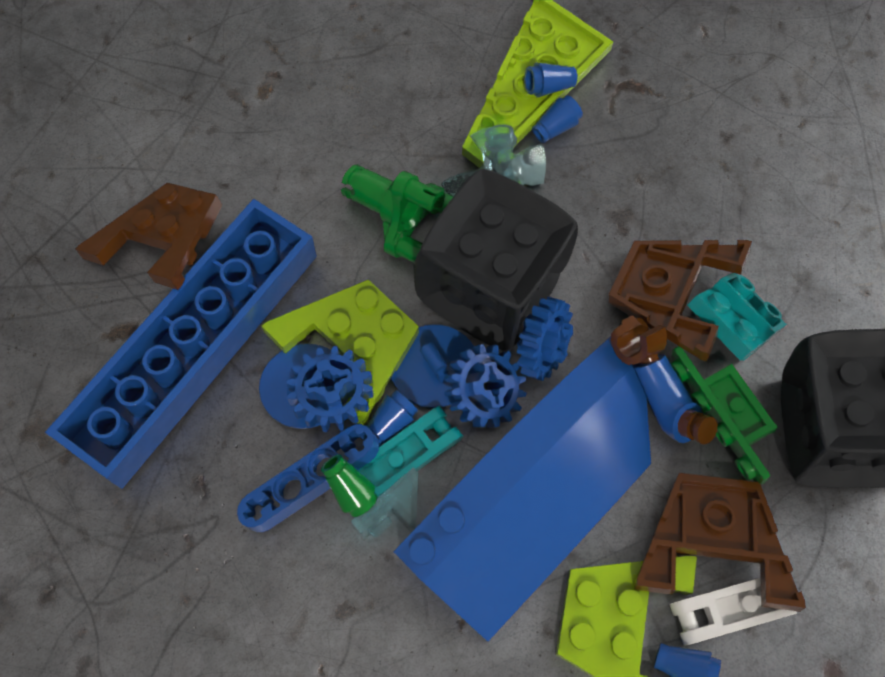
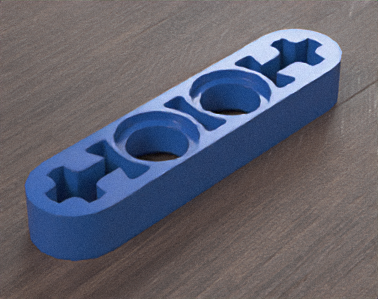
[237,424,379,533]

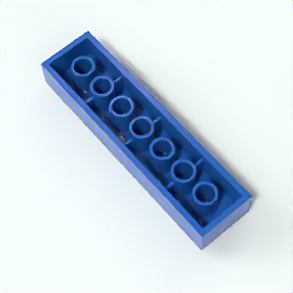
[45,199,317,489]

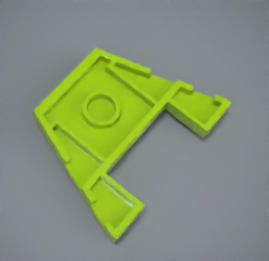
[261,279,419,425]
[555,555,697,677]

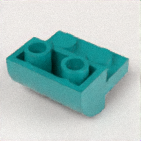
[687,273,787,361]

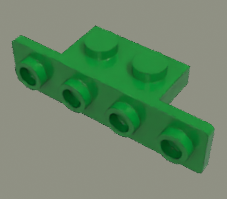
[670,346,778,485]

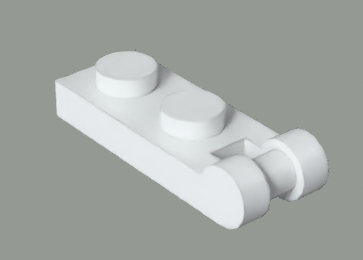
[669,578,797,646]

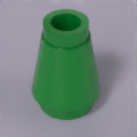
[321,454,378,517]

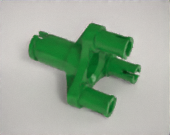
[341,164,453,263]

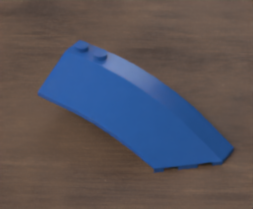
[393,336,651,641]

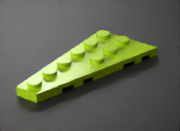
[462,0,613,171]

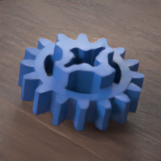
[517,296,573,381]
[444,344,527,428]
[286,346,374,432]

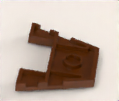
[75,183,222,290]
[609,240,752,362]
[634,473,806,612]

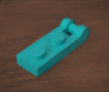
[358,406,464,500]

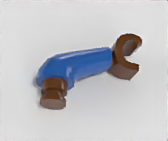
[611,315,718,445]

